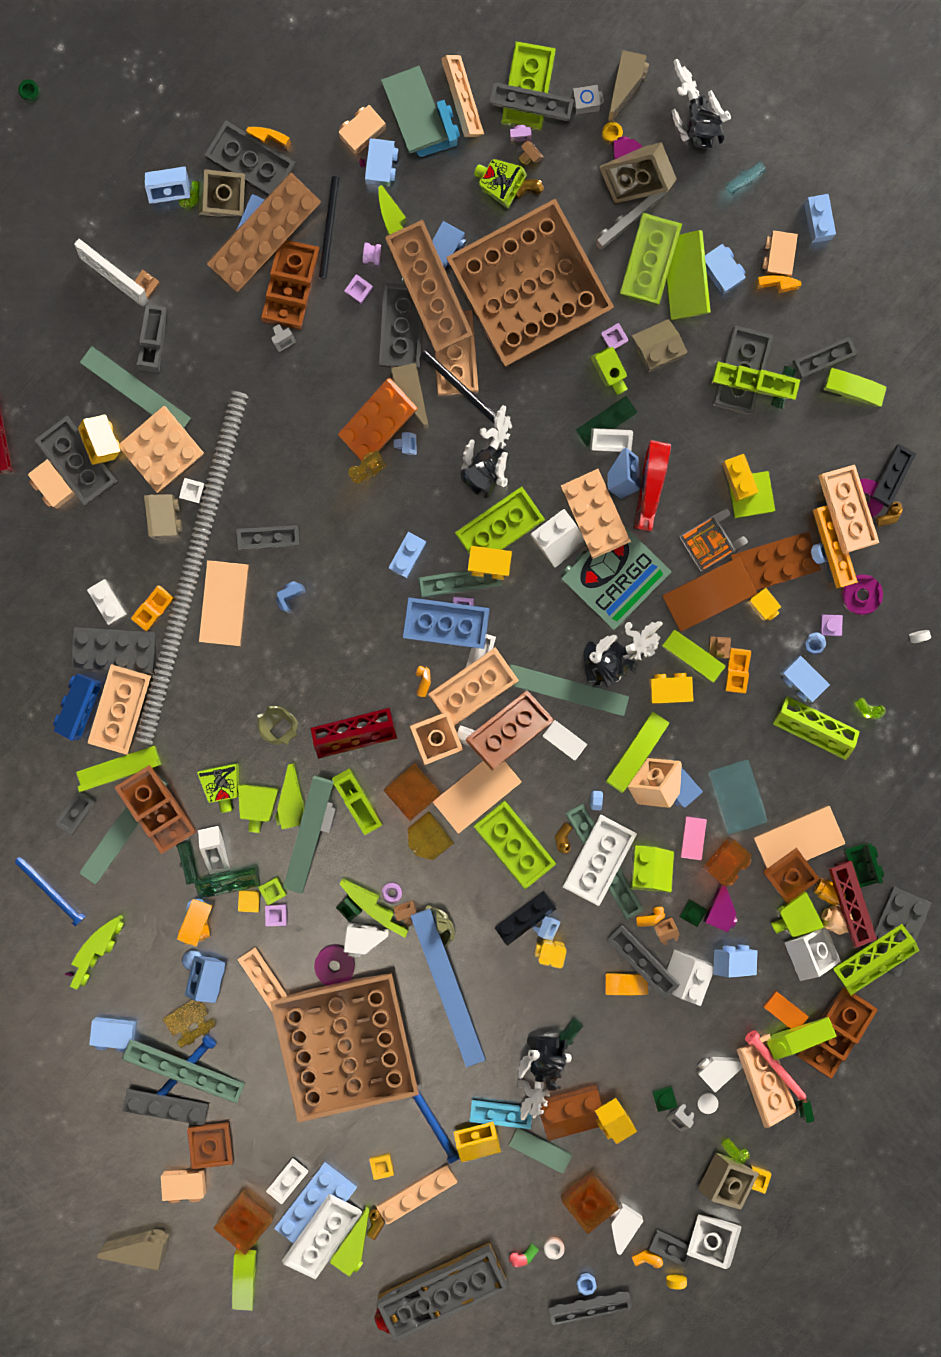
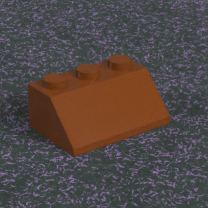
[540,1085,602,1141]

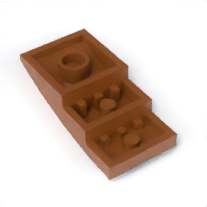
[261,240,320,330]
[662,557,757,632]
[115,765,196,854]
[796,987,878,1079]

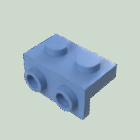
[275,581,306,613]

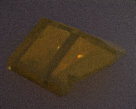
[407,811,454,860]

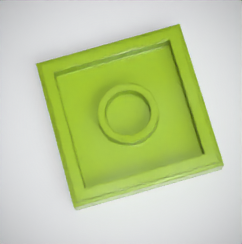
[727,471,775,519]

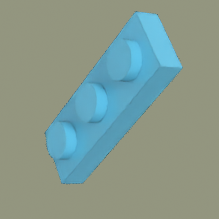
[469,1100,532,1129]

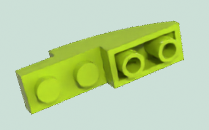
[70,915,124,990]

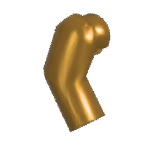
[516,179,544,199]
[876,501,903,527]
[555,822,573,854]
[367,1209,384,1241]

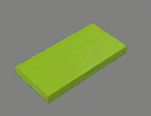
[501,41,556,131]
[620,213,682,305]
[667,230,711,321]
[455,486,545,555]
[473,801,556,890]

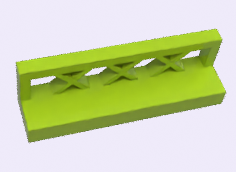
[773,696,860,760]
[76,746,161,792]
[833,924,920,995]

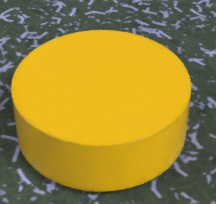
[602,122,623,144]
[666,1274,687,1290]

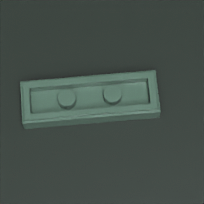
[508,1128,572,1174]

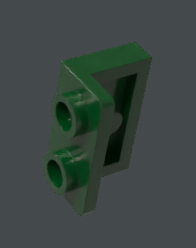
[843,842,884,888]

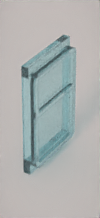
[709,760,768,834]

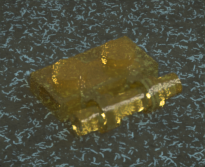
[348,450,386,484]
[162,999,216,1048]

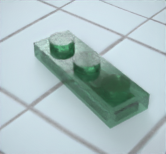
[575,396,638,448]
[195,867,260,899]

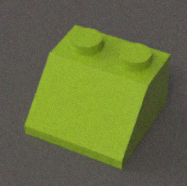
[630,845,674,893]

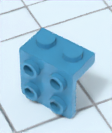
[417,100,460,157]

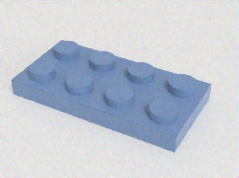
[403,597,490,649]

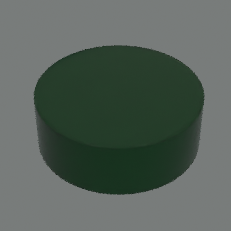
[18,79,40,102]

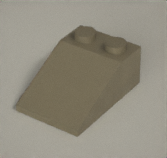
[607,50,649,123]
[599,142,676,204]
[388,363,429,430]
[97,1229,169,1271]

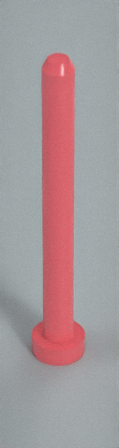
[745,1030,806,1100]

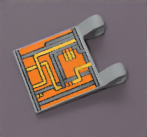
[680,508,748,571]

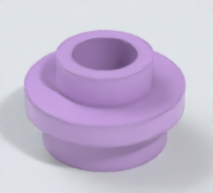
[382,883,402,904]

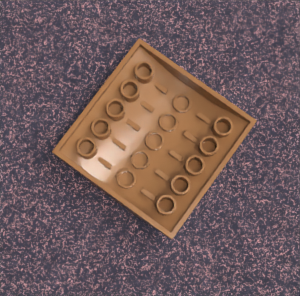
[446,199,614,367]
[270,973,419,1123]

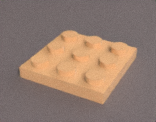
[120,406,205,493]

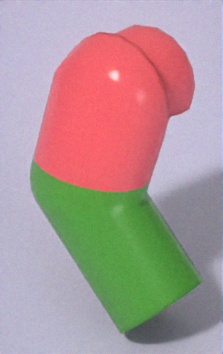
[509,1244,539,1268]

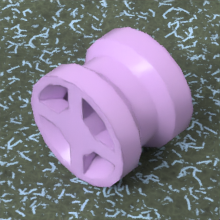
[363,242,382,265]

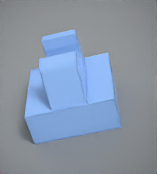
[394,432,417,455]
[533,916,561,941]

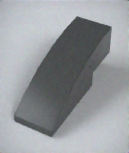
[137,304,167,373]

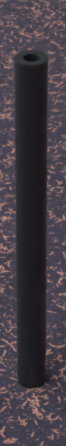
[319,176,340,279]
[421,350,497,423]

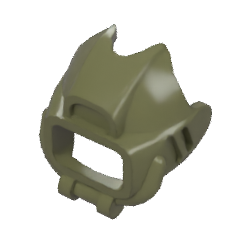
[257,706,298,745]
[424,905,455,948]

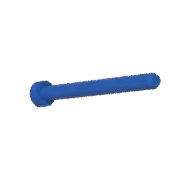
[15,857,86,927]
[156,1035,216,1096]
[412,1091,460,1164]

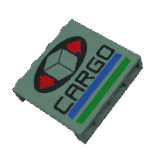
[560,524,672,631]

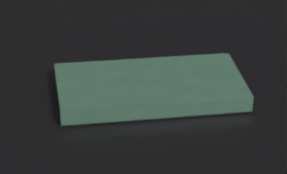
[381,66,448,154]

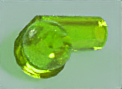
[178,181,199,208]
[855,697,886,719]
[721,1138,751,1163]

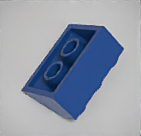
[53,674,103,741]

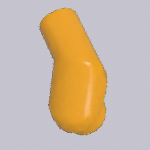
[416,666,431,697]
[636,906,665,927]
[632,1250,663,1268]

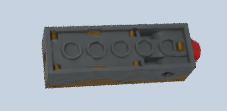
[374,1243,507,1342]

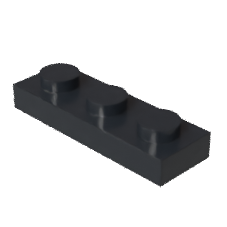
[871,444,916,507]
[495,891,556,946]

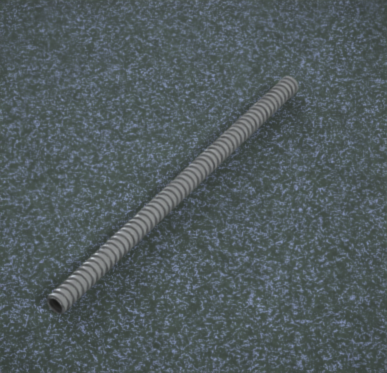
[135,391,248,745]

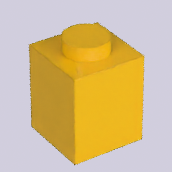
[747,588,781,620]

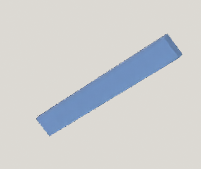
[411,908,485,1067]

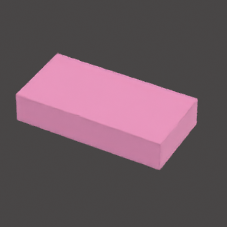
[680,817,707,860]

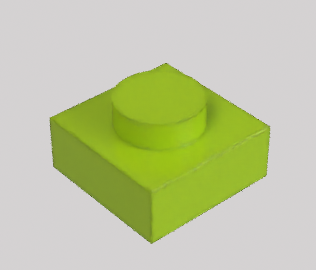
[258,877,286,905]

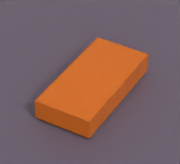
[763,990,808,1029]

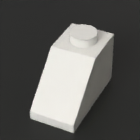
[198,826,230,874]
[696,1057,743,1092]
[610,1202,643,1255]

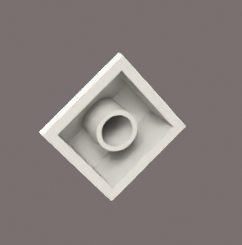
[531,509,586,567]
[344,922,390,957]
[785,927,841,981]
[667,950,714,1006]
[687,1214,742,1269]

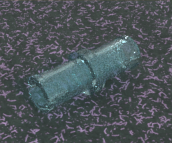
[726,161,766,195]

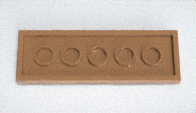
[207,172,321,292]
[385,220,474,352]

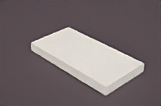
[74,239,148,307]
[562,814,637,906]
[282,1194,362,1280]

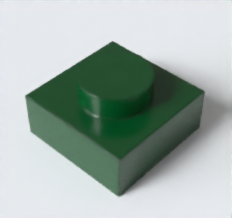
[335,896,362,922]
[679,899,707,927]
[652,1086,677,1112]
[797,1097,815,1123]

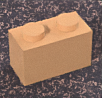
[338,105,386,156]
[762,231,798,277]
[28,459,76,509]
[161,1169,206,1203]

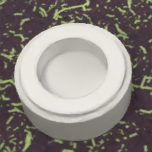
[909,630,931,643]
[697,1092,718,1114]
[544,1237,564,1260]

